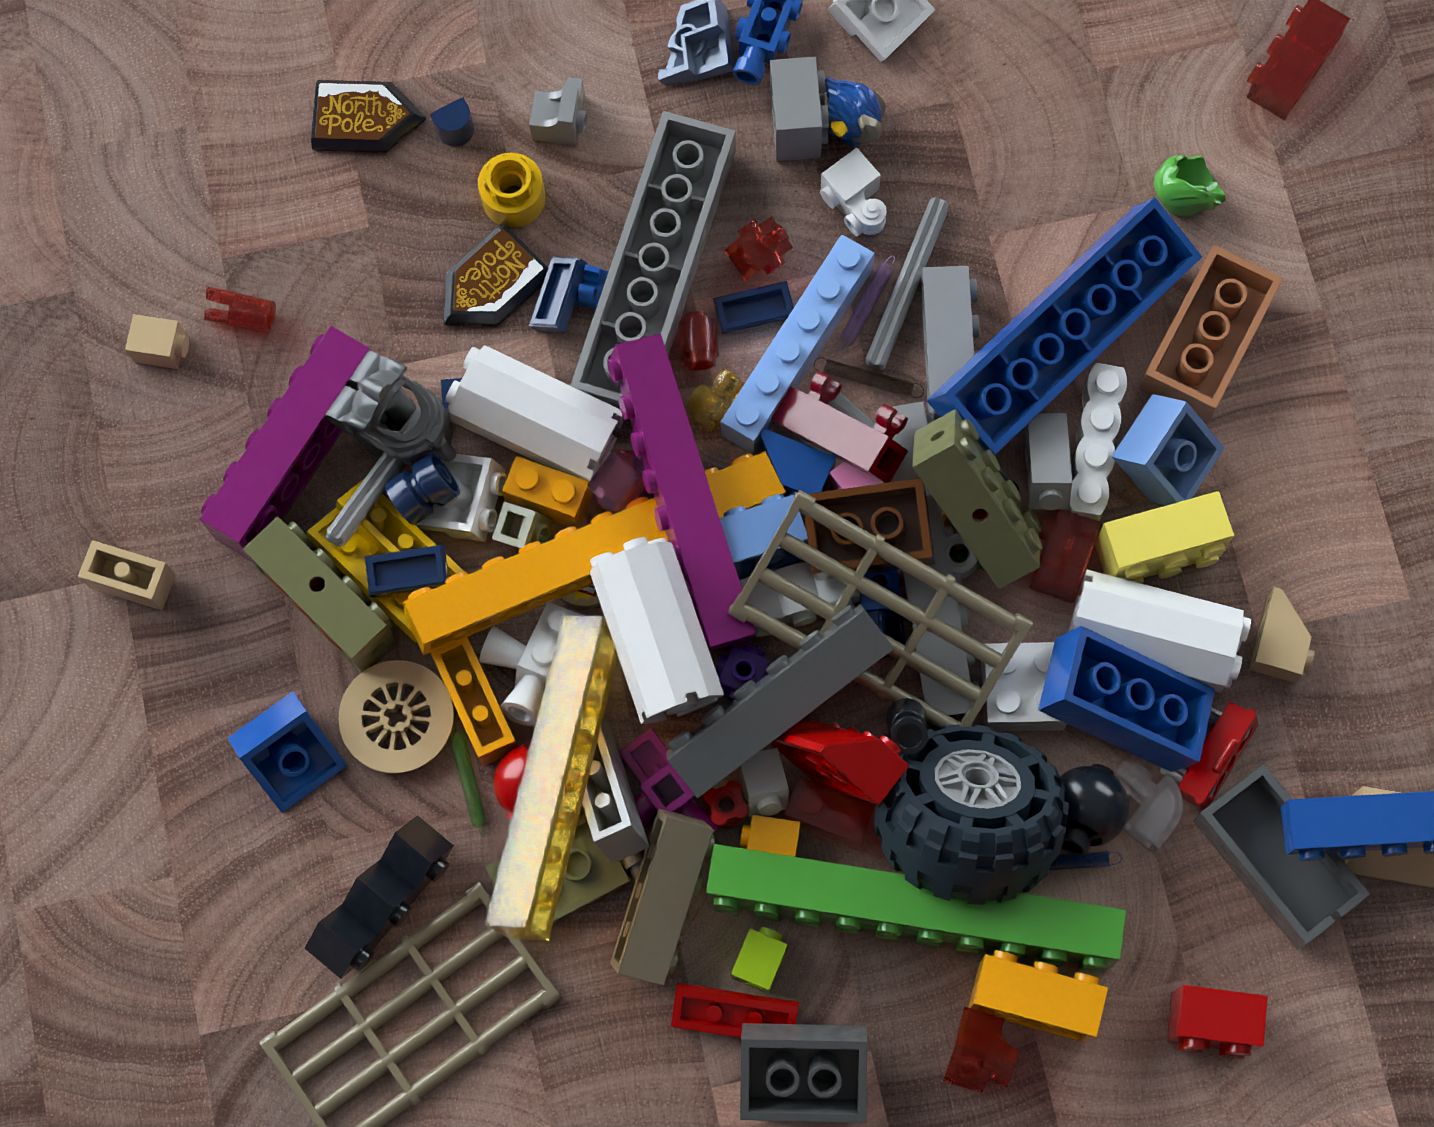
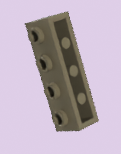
[610,808,715,986]

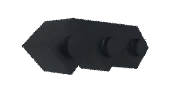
[305,815,454,979]

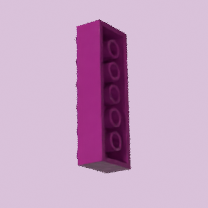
[199,326,371,562]

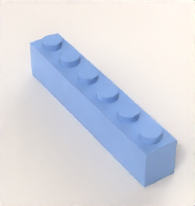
[720,234,874,455]

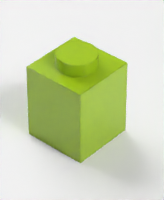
[731,926,788,994]

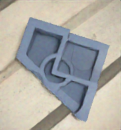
[658,0,735,84]

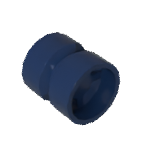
[385,453,460,525]

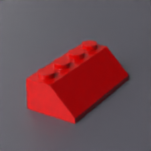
[770,721,910,805]

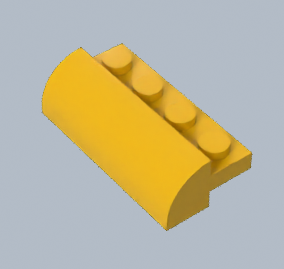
[307,478,464,643]

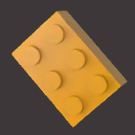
[967,950,1108,1043]

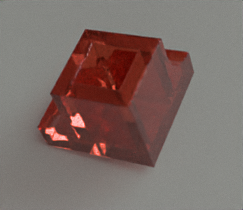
[943,1006,1019,1093]

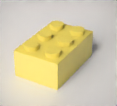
[1095,491,1234,584]

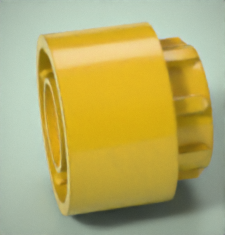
[478,153,546,228]

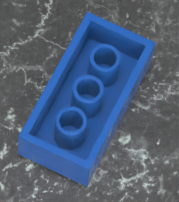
[1038,626,1215,772]

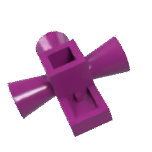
[619,727,721,833]

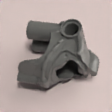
[325,351,456,466]

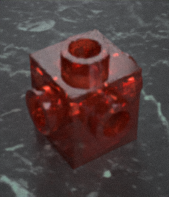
[724,216,793,281]

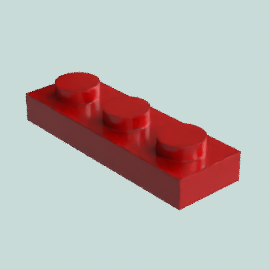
[671,983,799,1038]

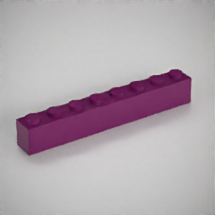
[607,333,756,652]

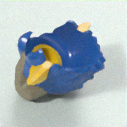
[825,77,886,147]

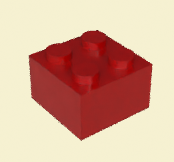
[1167,985,1268,1059]

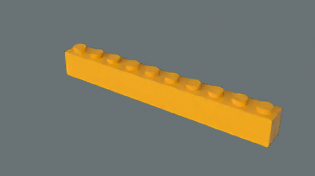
[404,452,786,655]

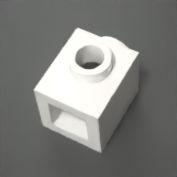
[738,748,789,817]

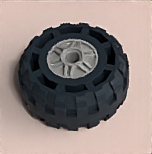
[874,724,1069,905]

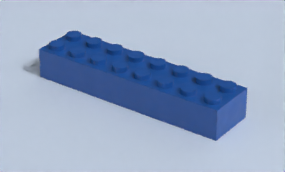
[926,197,1203,455]

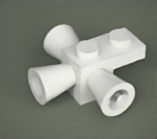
[479,602,605,726]

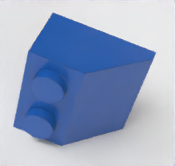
[228,691,347,813]

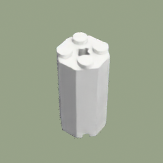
[445,345,624,487]
[590,537,724,724]
[1068,570,1251,693]

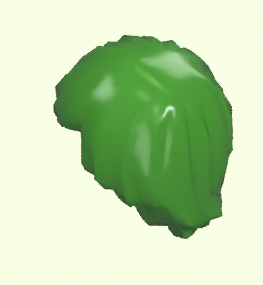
[1154,155,1226,217]

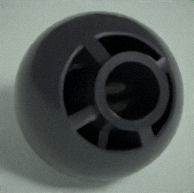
[1060,764,1129,855]

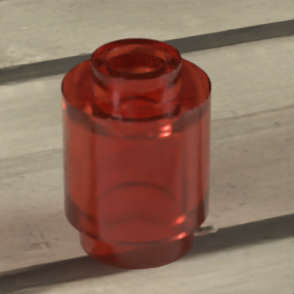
[678,311,719,371]

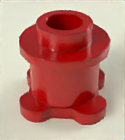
[703,780,749,828]

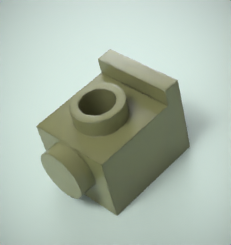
[492,502,553,549]

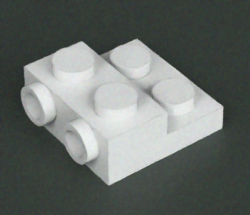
[827,0,935,62]
[416,454,507,542]

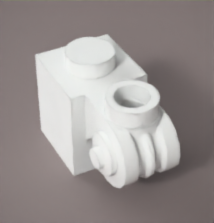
[820,148,887,236]

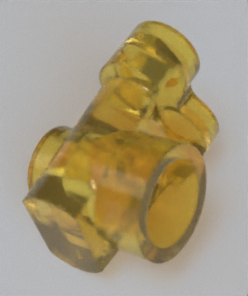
[687,368,745,431]

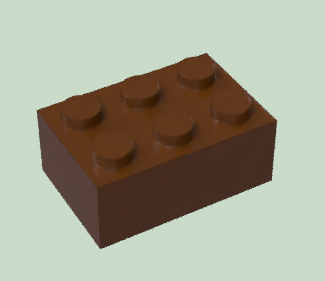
[805,478,935,581]

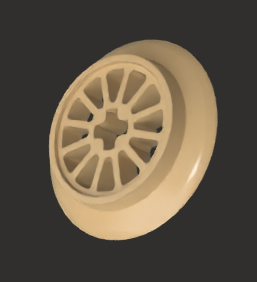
[338,660,454,773]

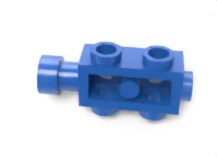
[733,0,803,85]

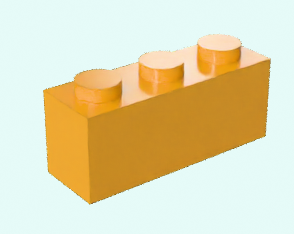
[430,636,517,767]

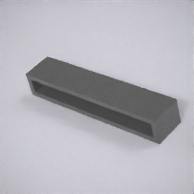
[666,604,894,798]

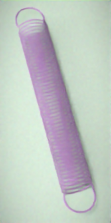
[840,256,895,350]

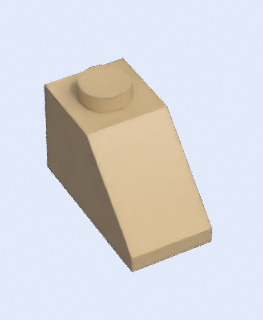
[1248,587,1315,683]

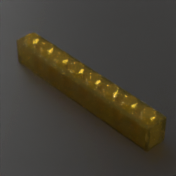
[485,616,618,941]

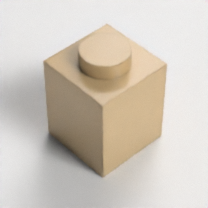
[125,314,189,369]

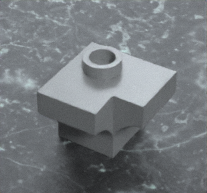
[529,77,587,146]

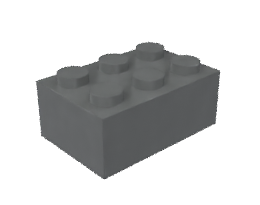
[740,1023,868,1123]

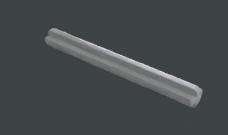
[866,197,949,370]
[326,405,421,547]

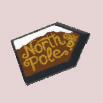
[311,80,426,153]
[444,224,548,326]

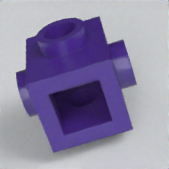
[715,645,770,702]

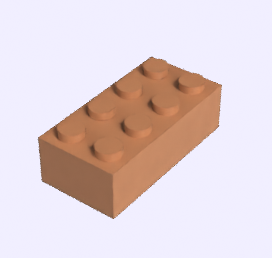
[1139,244,1283,423]

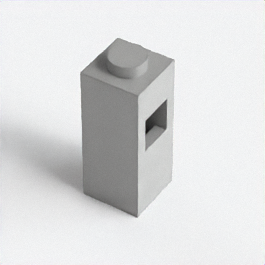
[1024,413,1072,510]

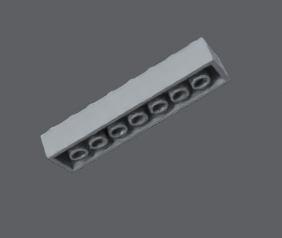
[570,111,736,410]

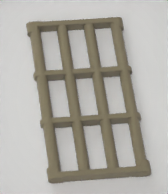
[728,490,1033,729]
[259,882,562,1127]

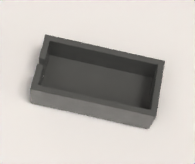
[1193,764,1370,950]

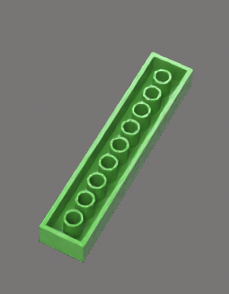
[706,844,1126,973]

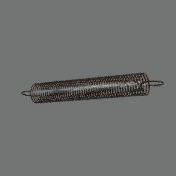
[814,357,924,398]

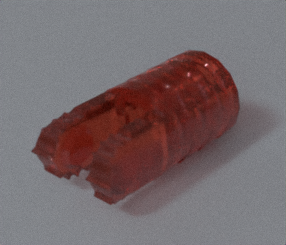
[204,287,276,334]

